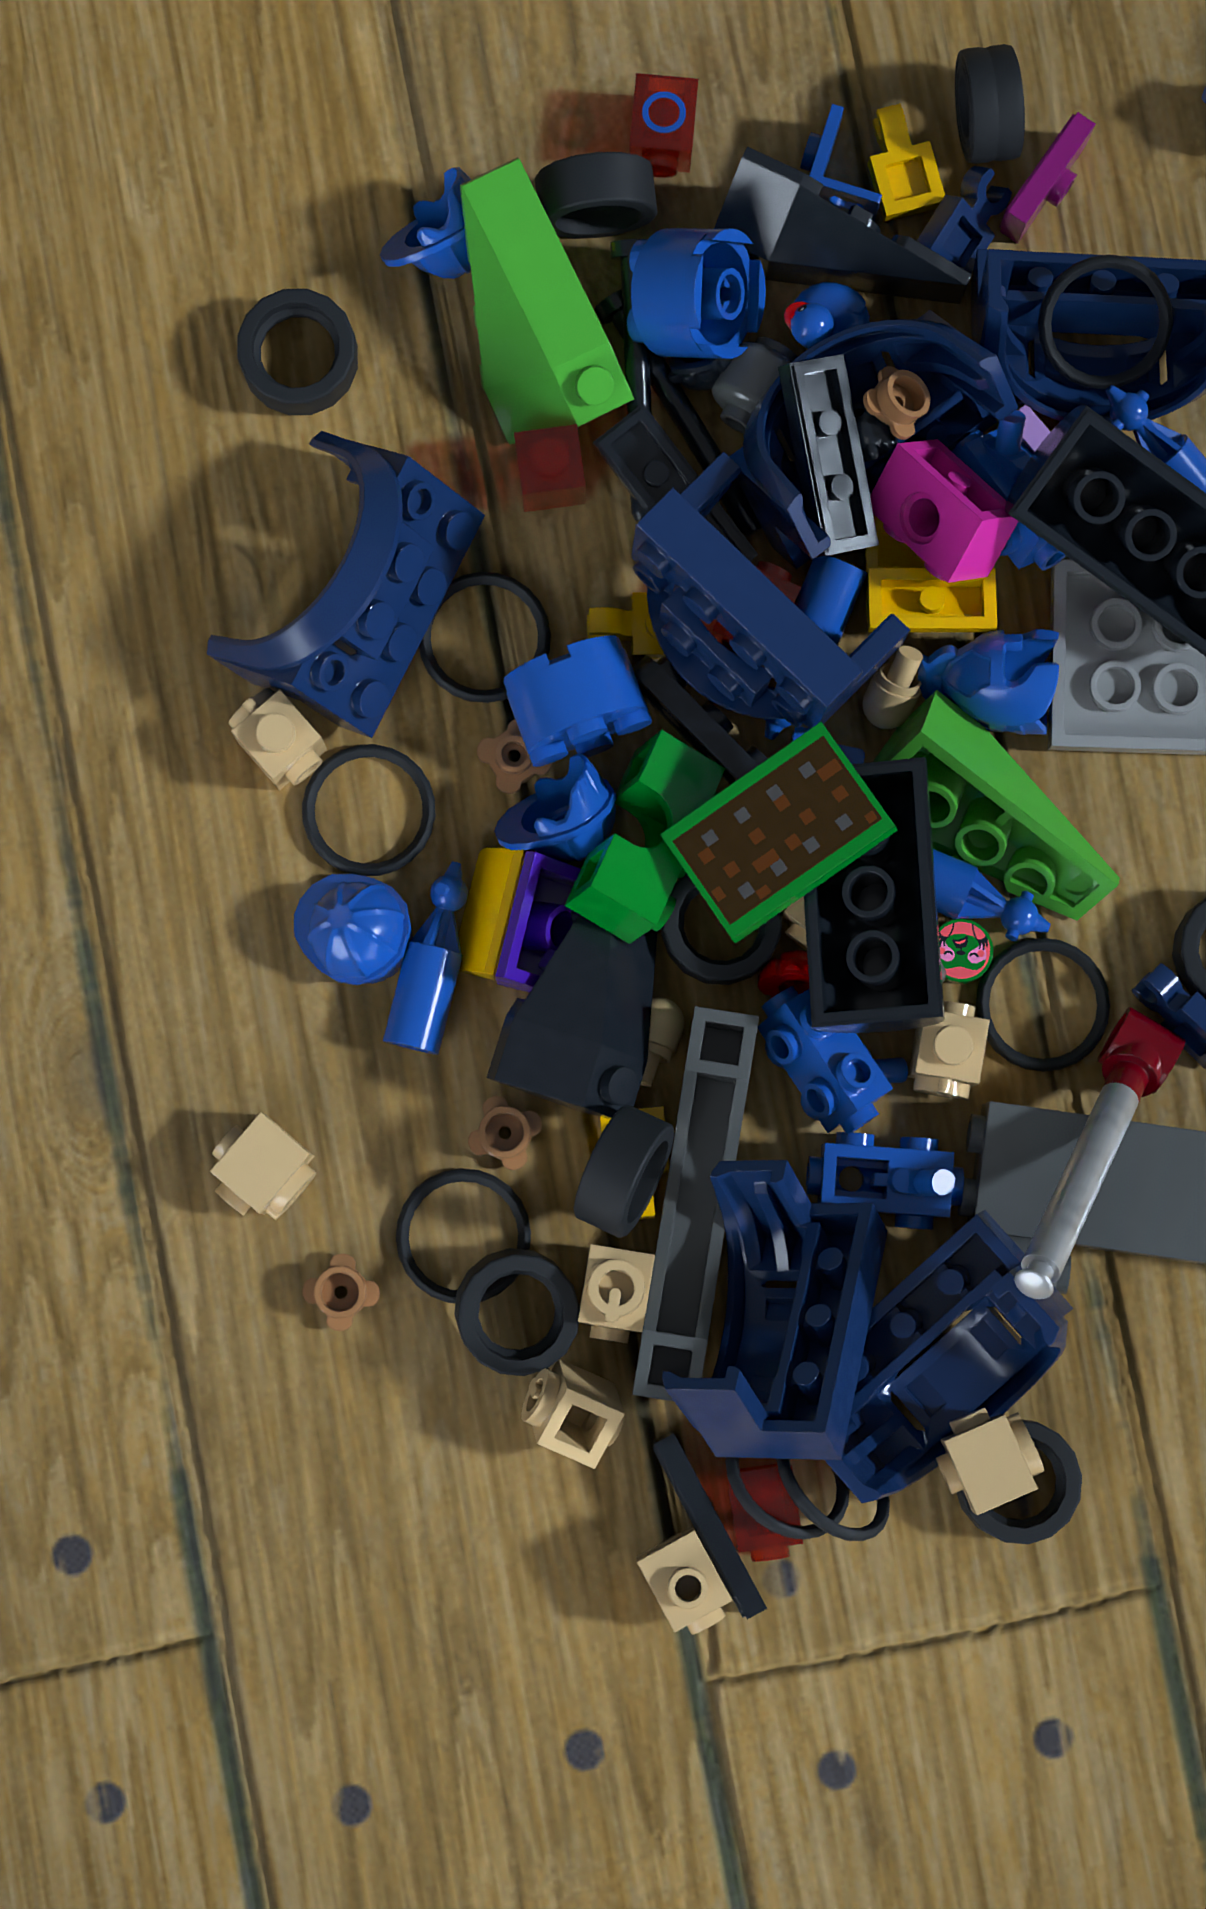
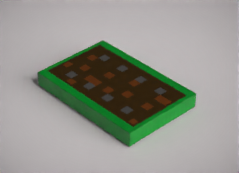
[660,722,898,943]

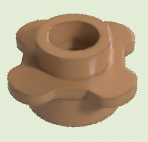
[863,366,930,440]
[477,719,552,794]
[468,1096,542,1170]
[302,1254,380,1331]

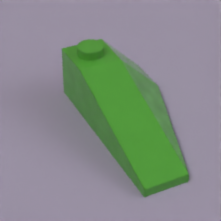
[460,158,634,445]
[873,690,1120,921]

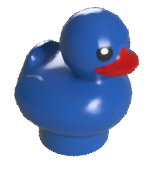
[784,282,870,349]

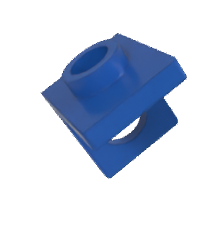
[800,104,882,222]

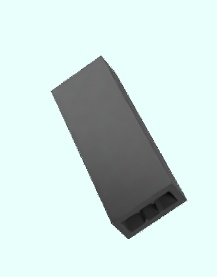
[958,1101,1206,1265]

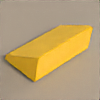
[458,848,525,981]

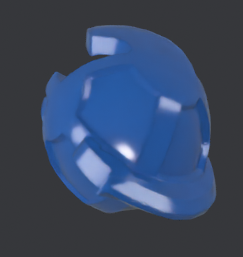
[918,629,1059,735]

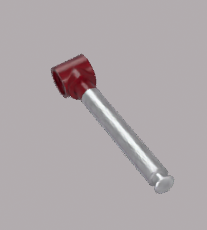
[1014,1007,1186,1299]

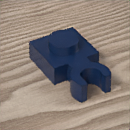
[917,166,1012,274]
[1131,963,1206,1069]

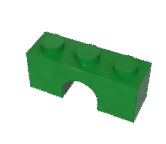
[565,729,725,944]

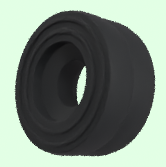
[955,44,1025,164]

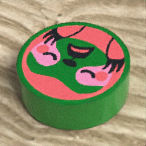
[939,919,993,984]

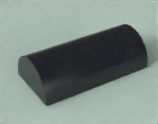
[1005,405,1206,657]
[804,757,945,1033]

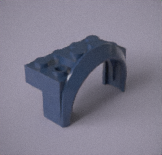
[971,249,1206,423]
[729,310,1019,569]
[207,431,485,738]
[631,452,910,729]
[662,1160,888,1460]
[825,1210,1073,1503]

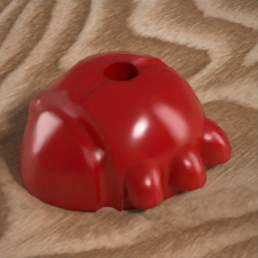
[758,950,809,998]

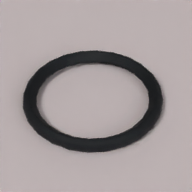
[1038,254,1173,389]
[419,572,551,703]
[302,744,436,876]
[976,938,1110,1072]
[396,1168,531,1303]
[725,1457,850,1540]
[776,1459,890,1541]

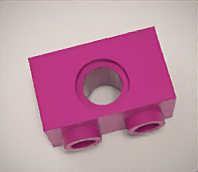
[870,439,1019,583]

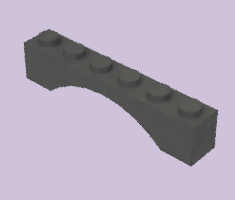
[632,1006,759,1401]

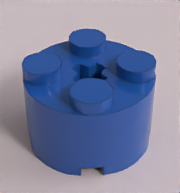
[627,228,766,359]
[503,635,652,767]

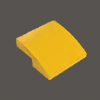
[864,516,997,632]

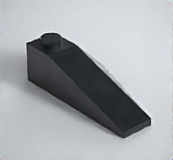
[714,146,972,304]
[486,910,657,1119]

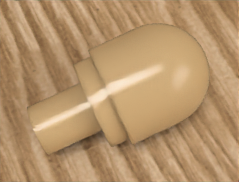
[862,646,923,729]
[640,997,684,1087]

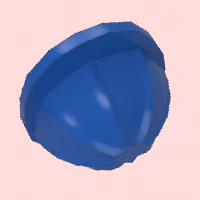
[379,167,471,279]
[494,754,617,863]
[294,874,413,985]

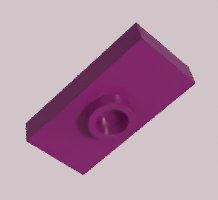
[999,112,1096,244]

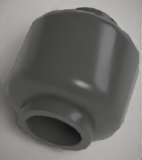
[712,337,798,434]

